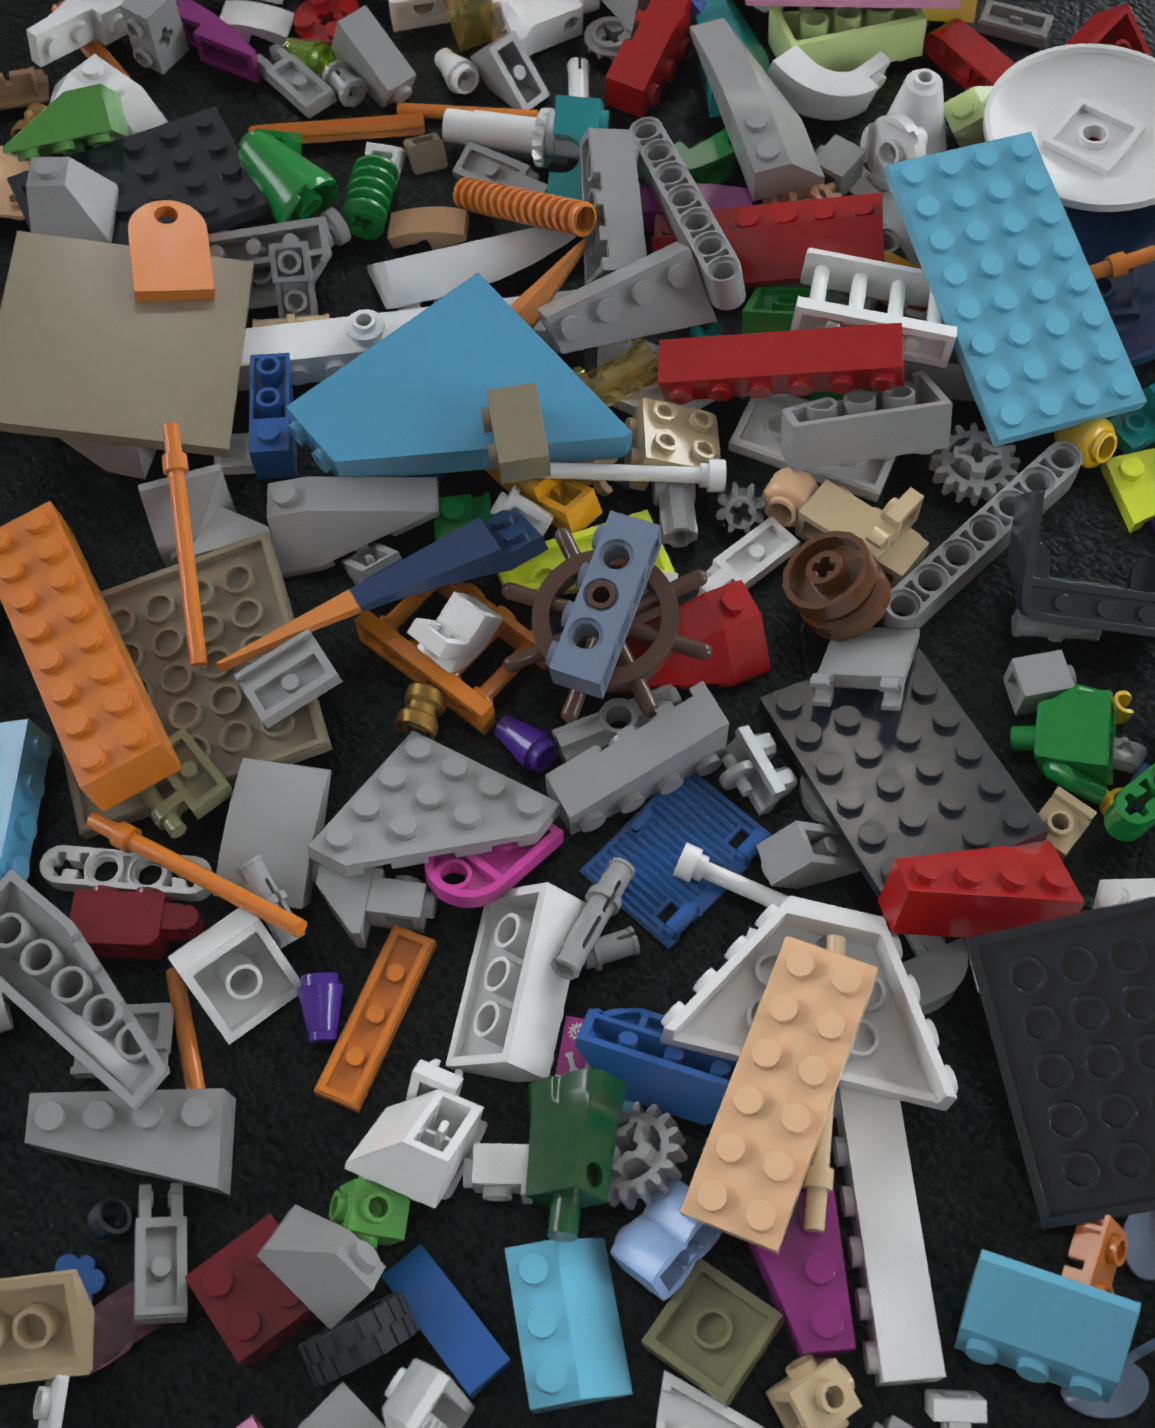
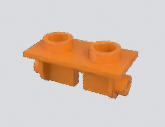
[1062,1215,1128,1294]

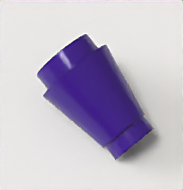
[494,715,558,773]
[297,972,343,1043]

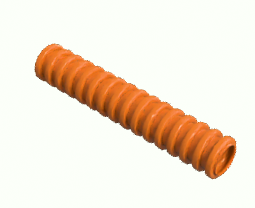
[453,177,597,237]

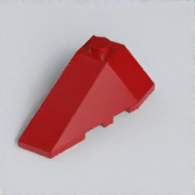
[615,579,771,693]

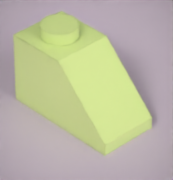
[944,86,993,148]

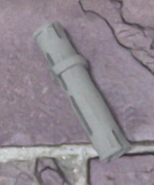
[551,857,635,980]

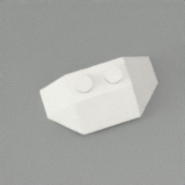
[50,54,168,147]

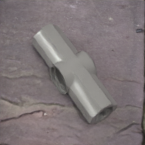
[651,465,698,548]
[552,683,682,763]

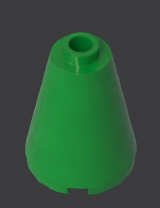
[238,131,339,223]

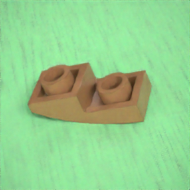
[387,207,470,250]

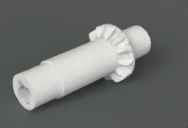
[442,108,580,168]

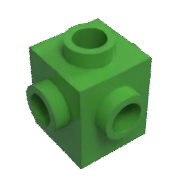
[329,1175,410,1250]

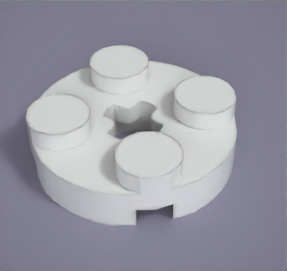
[860,113,928,191]

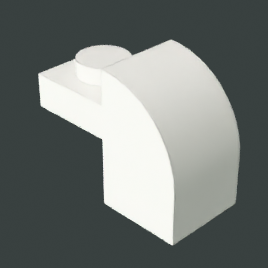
[407,592,504,673]

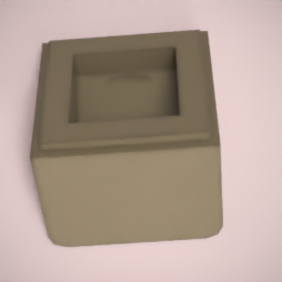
[403,133,448,175]

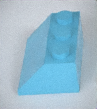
[505,1238,633,1415]
[954,1249,1141,1403]

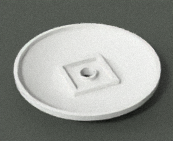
[983,43,1155,212]

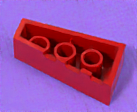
[878,840,1085,938]

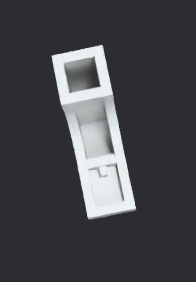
[767,45,891,120]

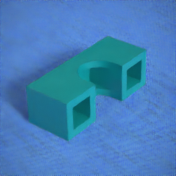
[547,95,609,201]

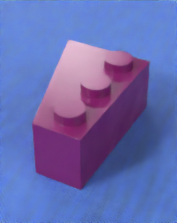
[747,1189,856,1359]

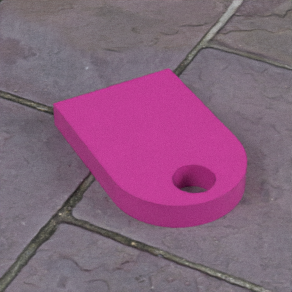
[424,823,564,908]

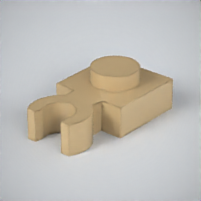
[865,487,924,560]

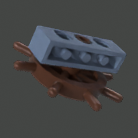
[502,511,713,723]

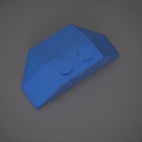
[575,1008,737,1126]

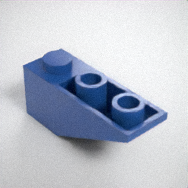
[249,353,297,480]

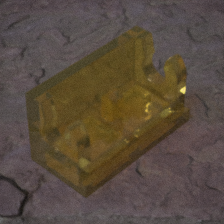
[572,337,659,407]

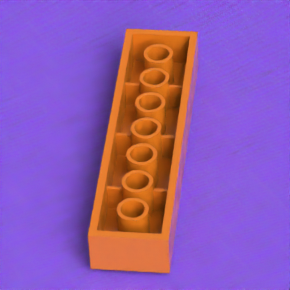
[0,501,183,812]

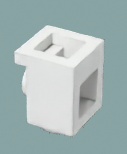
[463,1143,533,1204]

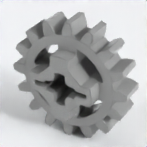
[929,423,1020,506]
[608,1102,687,1210]

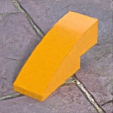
[485,468,603,533]

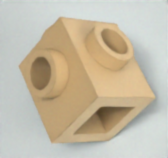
[765,1354,862,1428]

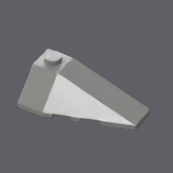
[267,476,439,578]

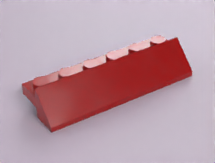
[651,192,885,287]

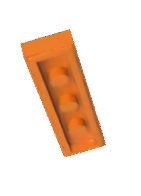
[314,924,437,1113]

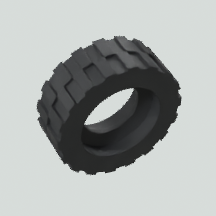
[298,1290,419,1386]

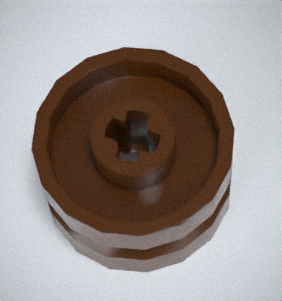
[782,530,891,641]

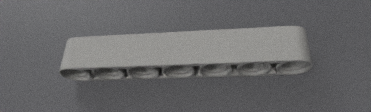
[629,117,746,310]
[878,441,1083,629]

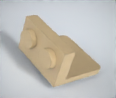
[624,397,721,491]

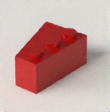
[605,0,692,118]

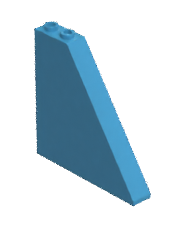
[286,273,632,477]

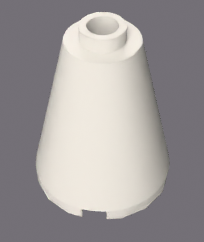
[887,69,947,160]

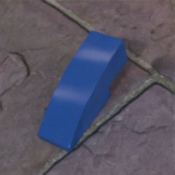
[381,1244,512,1398]

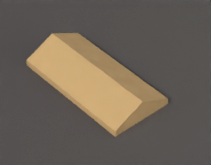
[0,1269,95,1385]

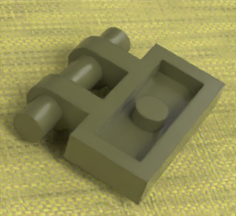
[134,727,233,838]

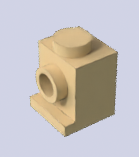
[1038,787,1097,861]

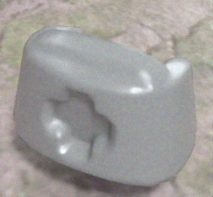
[1114,737,1147,775]

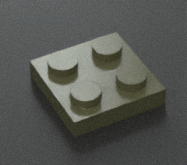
[641,1258,785,1408]

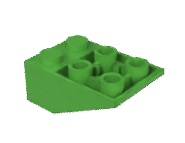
[2,84,129,164]

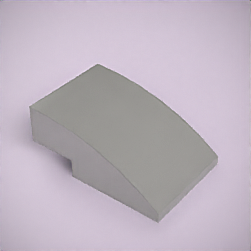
[213,758,331,909]

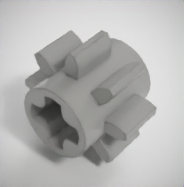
[716,482,766,534]

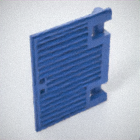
[579,773,772,950]

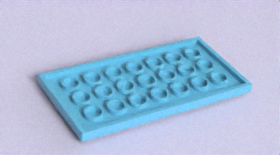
[884,131,1147,447]

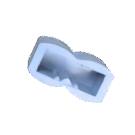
[610,1178,723,1301]

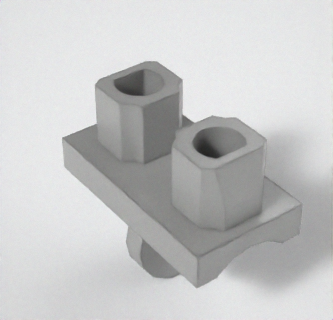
[719,725,797,816]

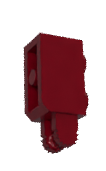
[69,885,207,960]

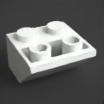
[345,1089,484,1208]

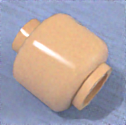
[761,467,819,528]

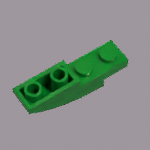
[637,127,738,184]

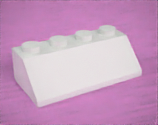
[445,882,586,1082]

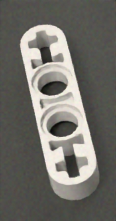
[40,845,214,902]

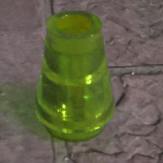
[283,37,335,76]

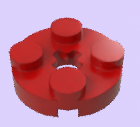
[293,0,359,53]

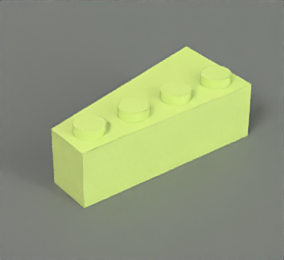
[768,6,927,72]

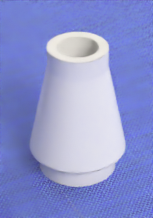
[434,48,479,94]

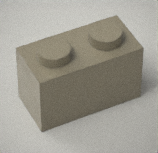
[480,382,551,484]

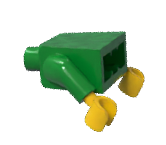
[1010,684,1134,816]

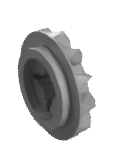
[584,16,635,62]

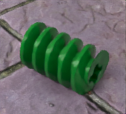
[340,154,399,240]

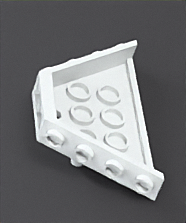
[660,896,958,1111]

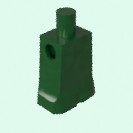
[525,1068,626,1242]

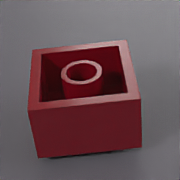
[184,1214,318,1370]

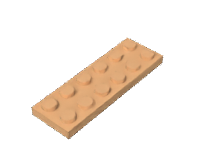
[680,935,879,1254]

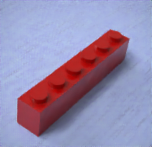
[658,323,904,404]

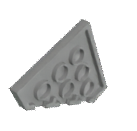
[308,731,560,877]

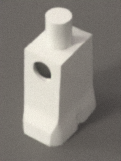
[484,0,600,56]

